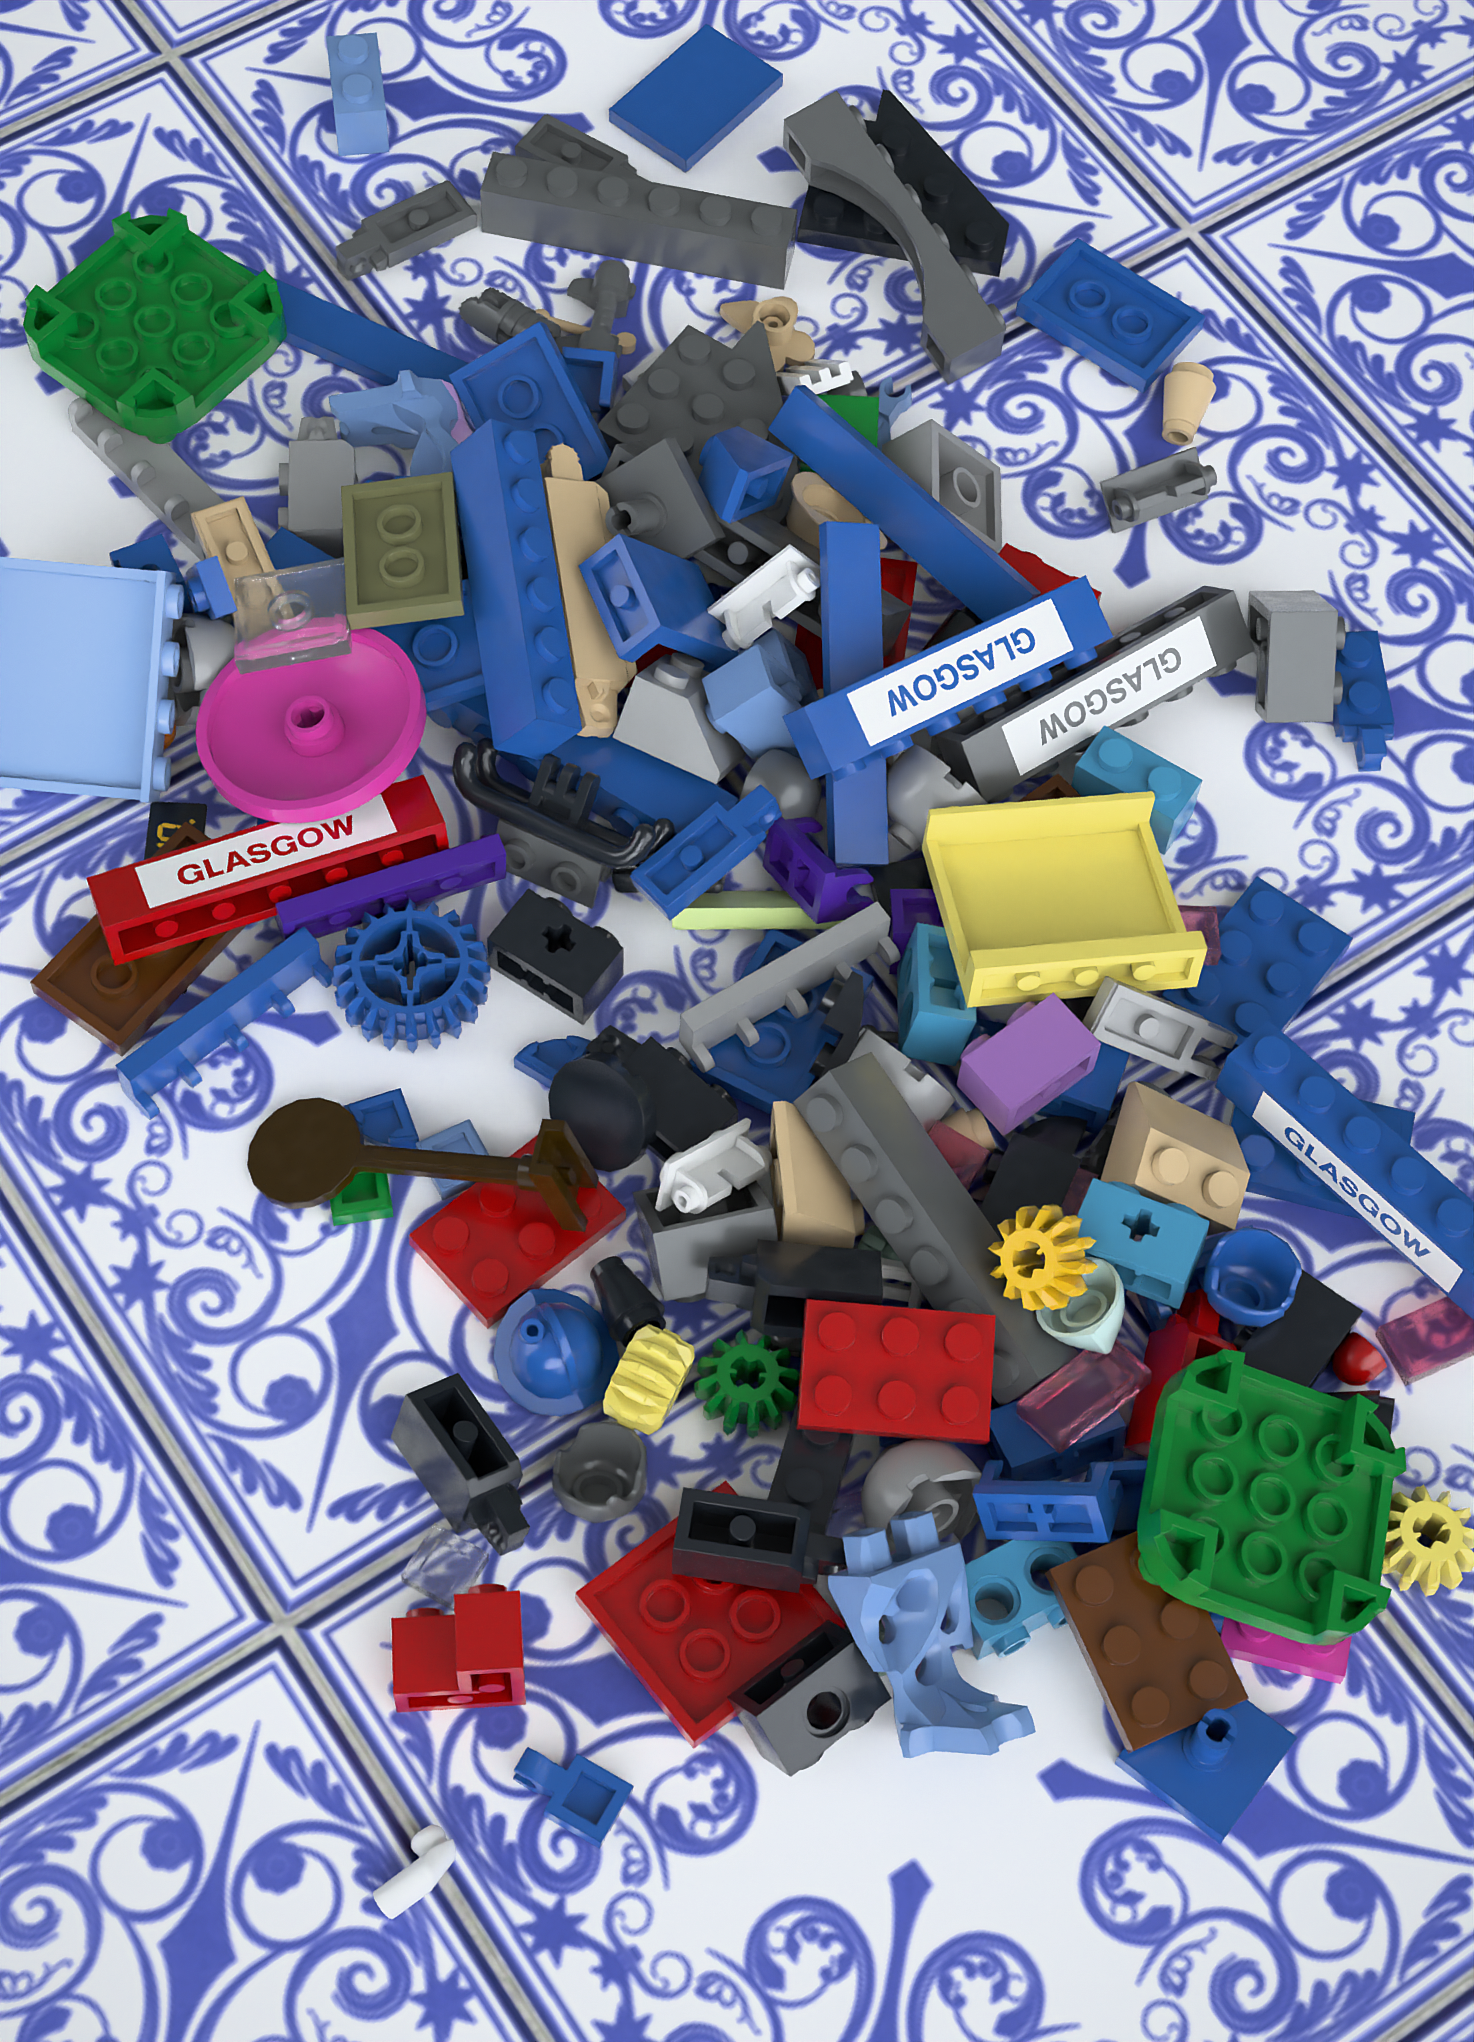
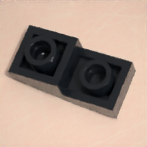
[808,971,864,1081]

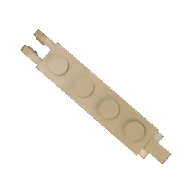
[540,443,637,738]

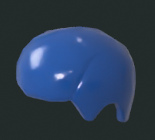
[1203,1226,1302,1328]

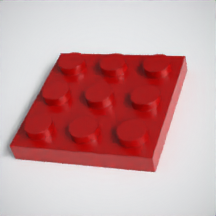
[575,1481,846,1749]

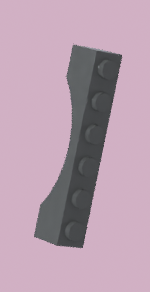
[783,90,1006,385]

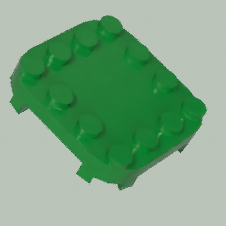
[23,208,287,444]
[1137,1349,1407,1646]

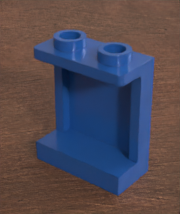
[578,533,740,673]

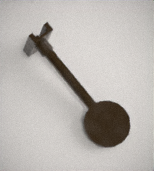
[247,1097,599,1232]

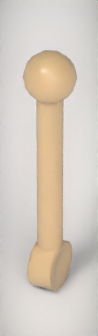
[535,309,636,355]

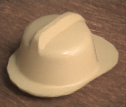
[786,472,888,550]

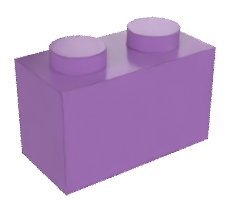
[957,992,1101,1136]

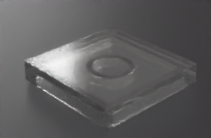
[234,557,352,674]

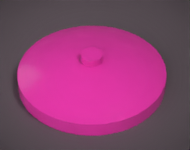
[196,621,427,823]

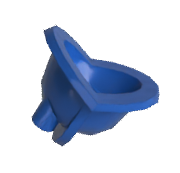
[493,1288,620,1417]

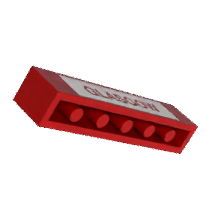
[86,774,450,966]

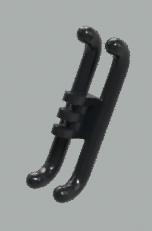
[452,737,675,869]

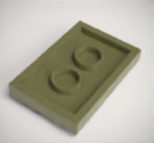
[341,472,465,630]

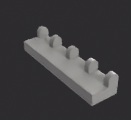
[68,397,224,561]
[679,901,900,1073]

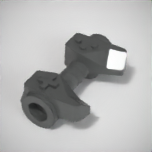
[555,260,636,359]

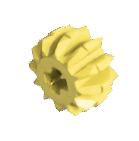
[603,1324,695,1435]
[1382,1484,1474,1597]

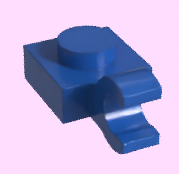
[513,1747,634,1849]

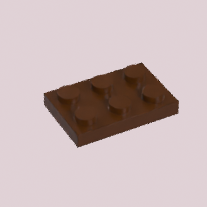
[1045,1531,1249,1754]

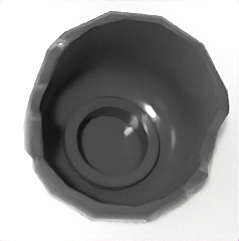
[740,749,821,835]
[552,1421,648,1523]

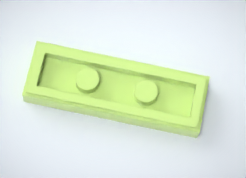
[672,891,844,930]

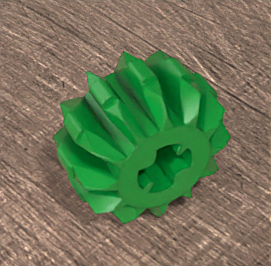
[694,1329,800,1439]

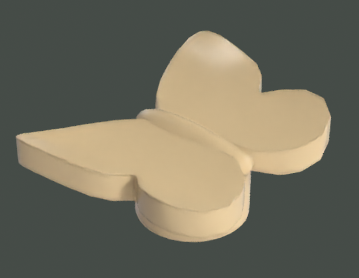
[719,296,815,372]

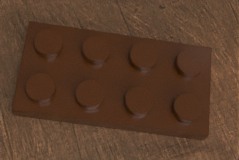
[30,822,246,1057]

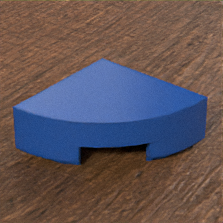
[514,1035,591,1088]
[344,1088,419,1149]

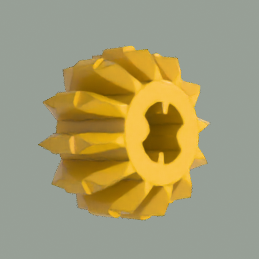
[987,1204,1098,1311]

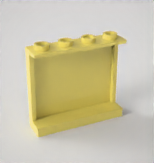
[922,791,1208,1008]

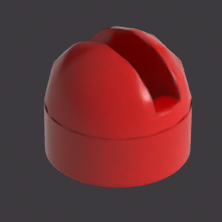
[1332,1332,1387,1386]

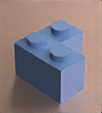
[702,629,820,759]

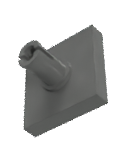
[595,437,726,560]

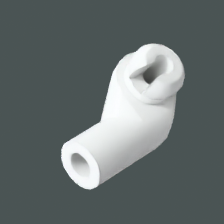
[373,1825,456,1919]

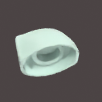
[1036,1257,1125,1355]

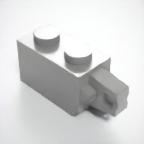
[278,416,358,561]

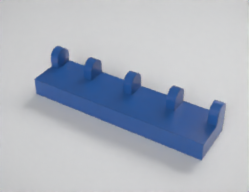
[115,927,332,1120]

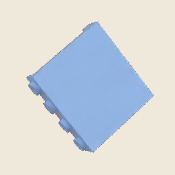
[0,557,184,803]

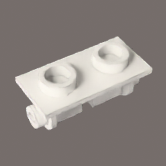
[707,544,820,651]
[655,1118,772,1214]

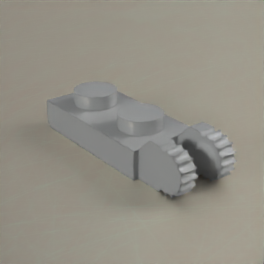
[1082,976,1238,1081]

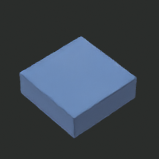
[416,1119,489,1200]

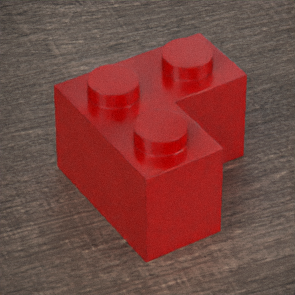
[391,1584,526,1713]

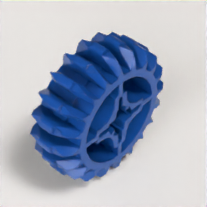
[331,898,491,1054]

